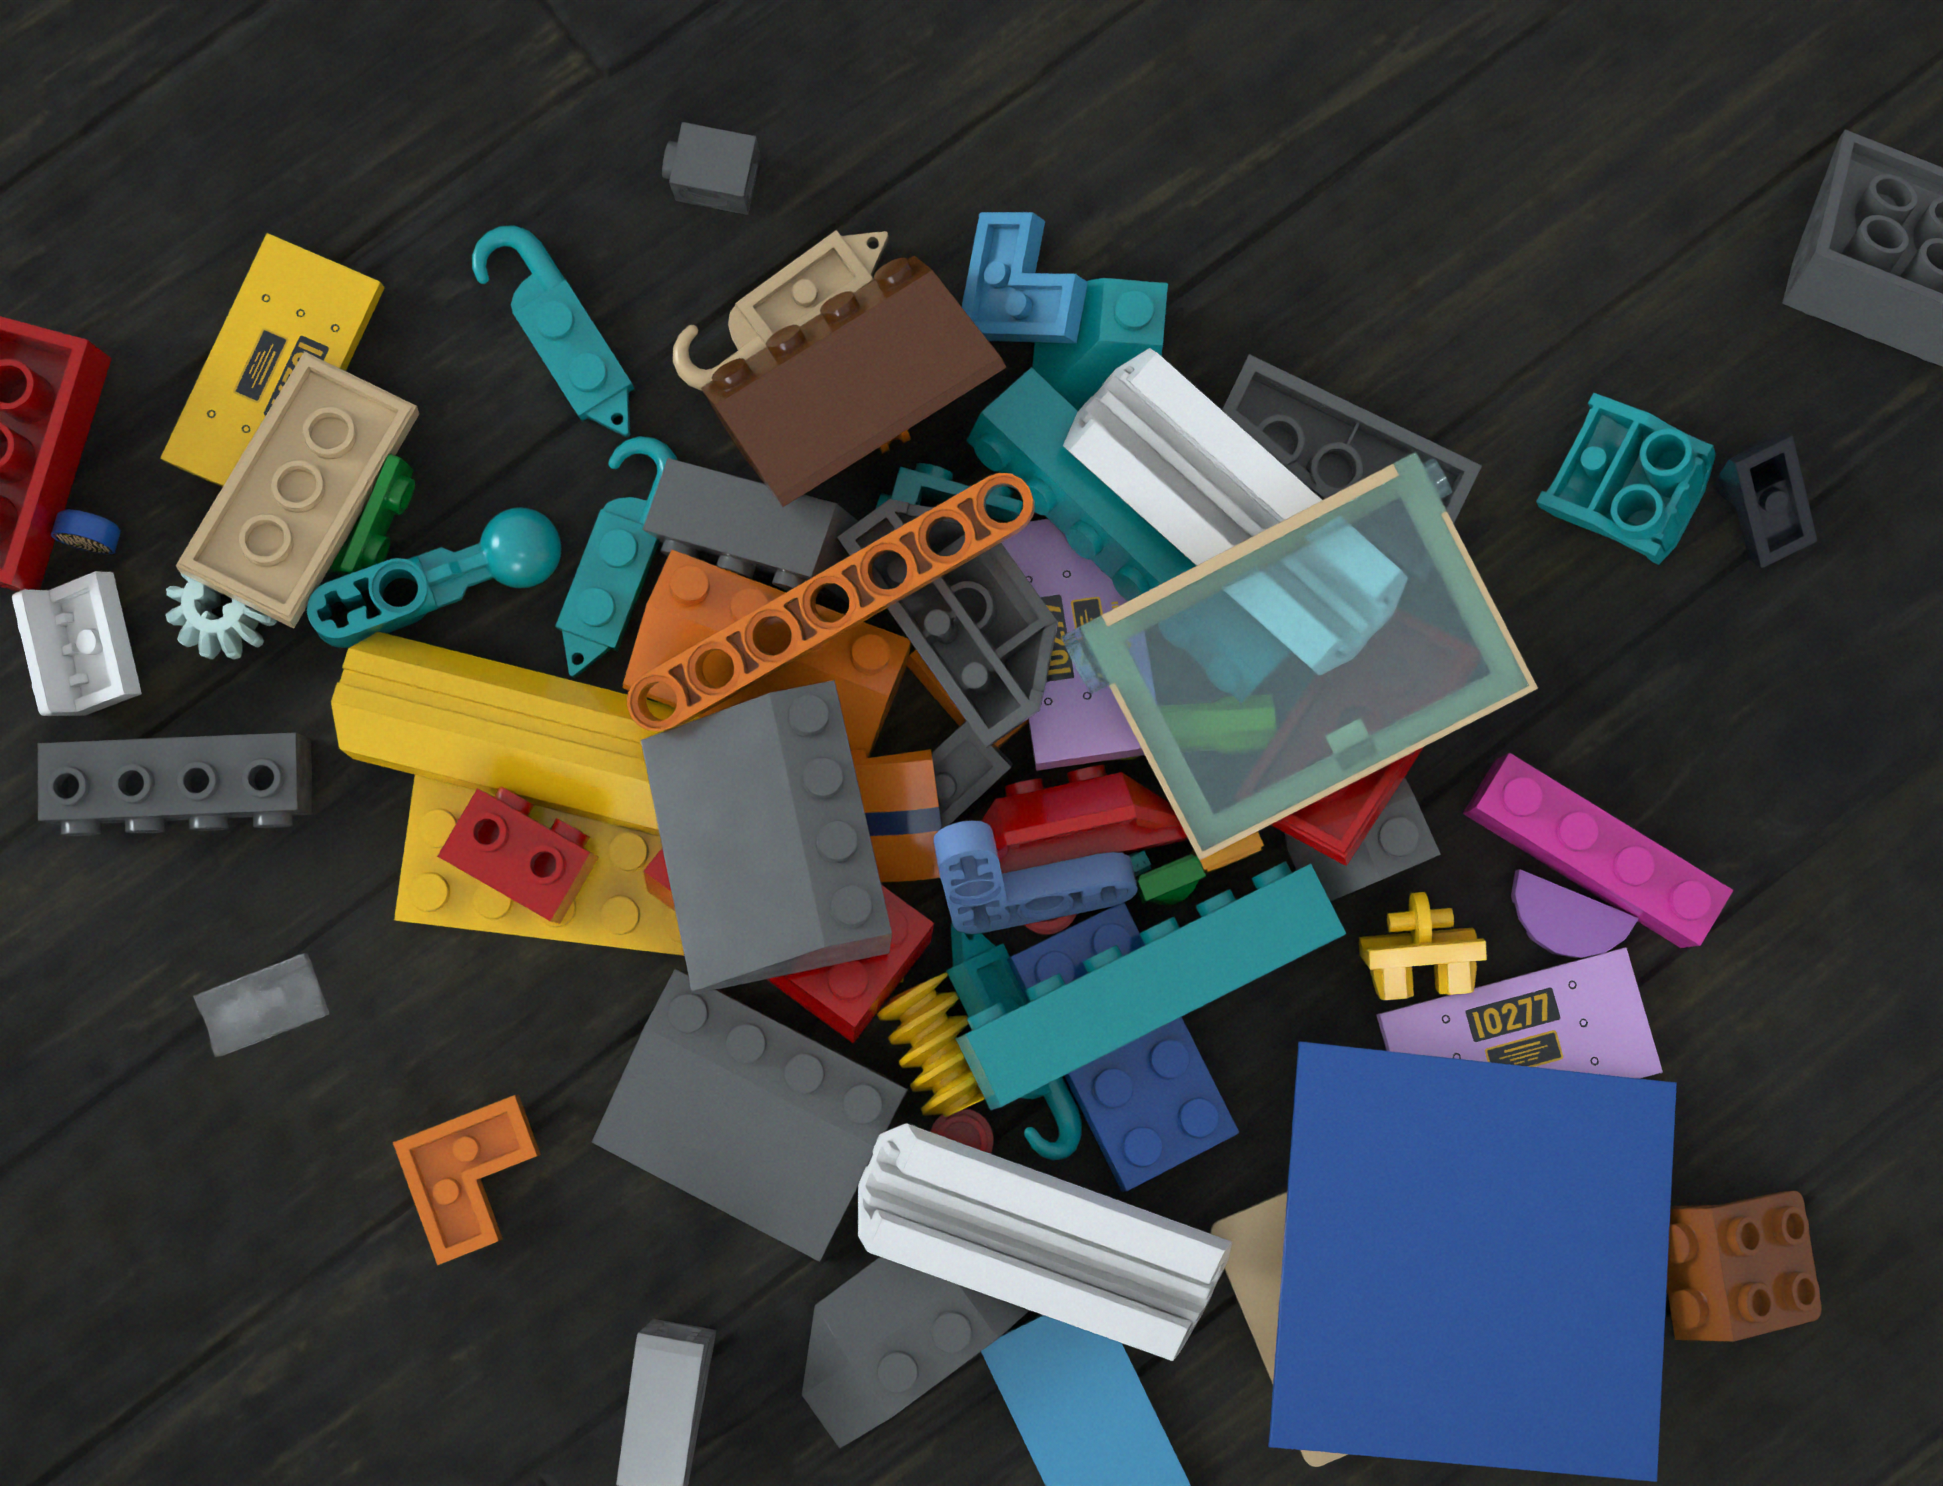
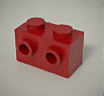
[437,786,599,924]

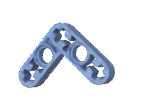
[933,820,1138,934]

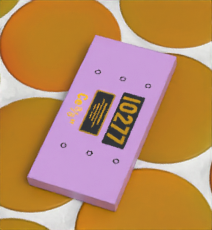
[1001,519,1158,771]
[1376,948,1663,1079]

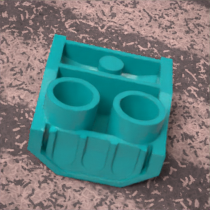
[1536,393,1716,565]

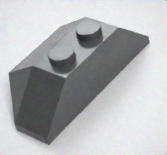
[837,499,1058,748]
[802,1257,1030,1448]

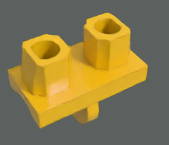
[1359,892,1487,1000]

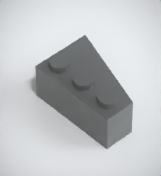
[642,458,859,606]

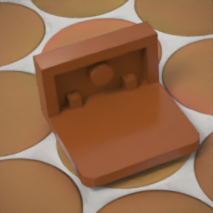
[1667,1191,1822,1341]

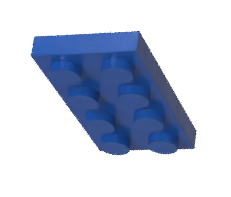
[1007,903,1239,1192]

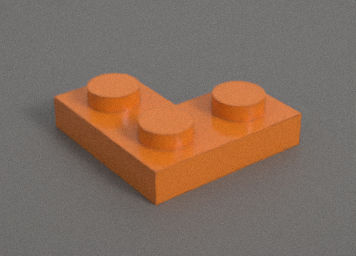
[393,1095,541,1265]

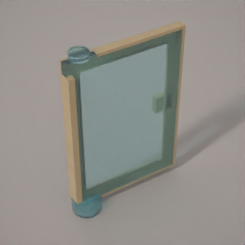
[1061,452,1538,860]

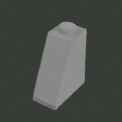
[616,1319,716,1486]

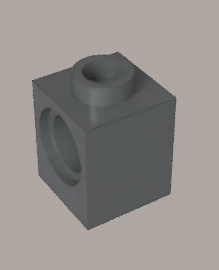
[662,122,761,215]

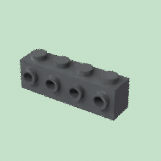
[38,733,313,836]

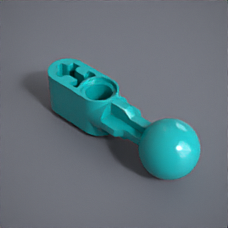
[307,508,561,648]

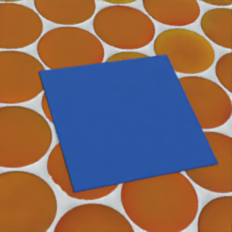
[1269,1042,1677,1482]

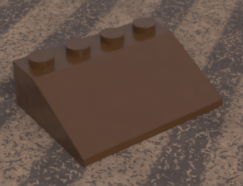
[701,255,1006,507]

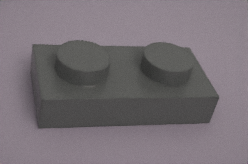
[931,721,1013,828]

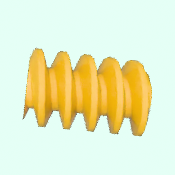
[877,972,985,1117]

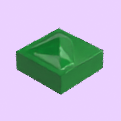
[1136,854,1206,905]

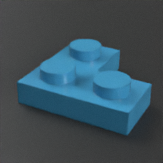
[962,212,1088,343]

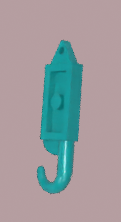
[472,226,635,437]
[555,436,678,678]
[946,923,1082,1161]

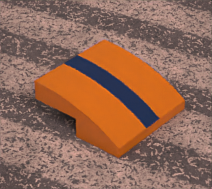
[851,748,942,882]

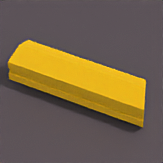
[331,632,700,836]

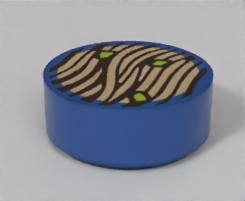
[51,509,121,555]

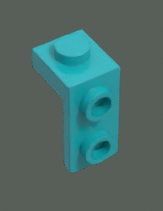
[876,463,1023,522]

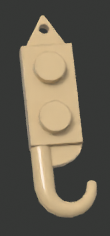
[673,230,888,391]

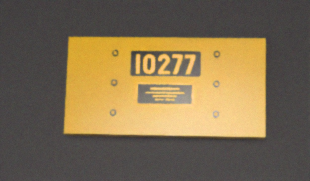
[160,233,385,487]

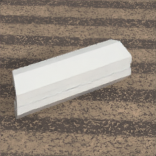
[1063,348,1408,675]
[858,1123,1232,1361]

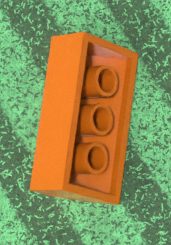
[623,549,911,758]

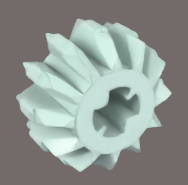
[165,573,277,659]

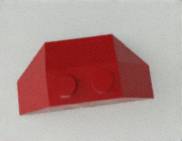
[981,765,1189,874]

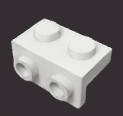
[12,571,142,716]

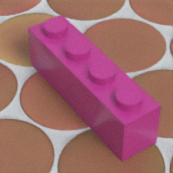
[1462,753,1733,948]

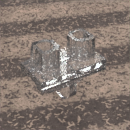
[194,953,330,1057]

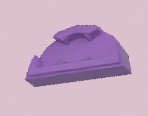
[1511,869,1639,958]

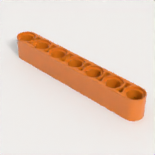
[627,473,1035,731]

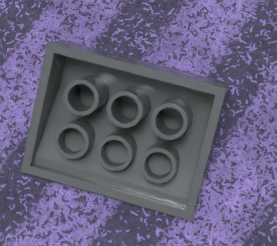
[1782,130,1943,367]
[641,680,892,994]
[592,969,909,1262]

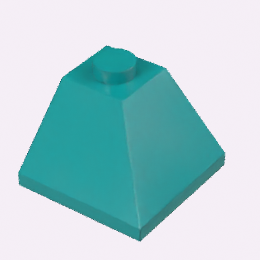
[1032,278,1168,411]

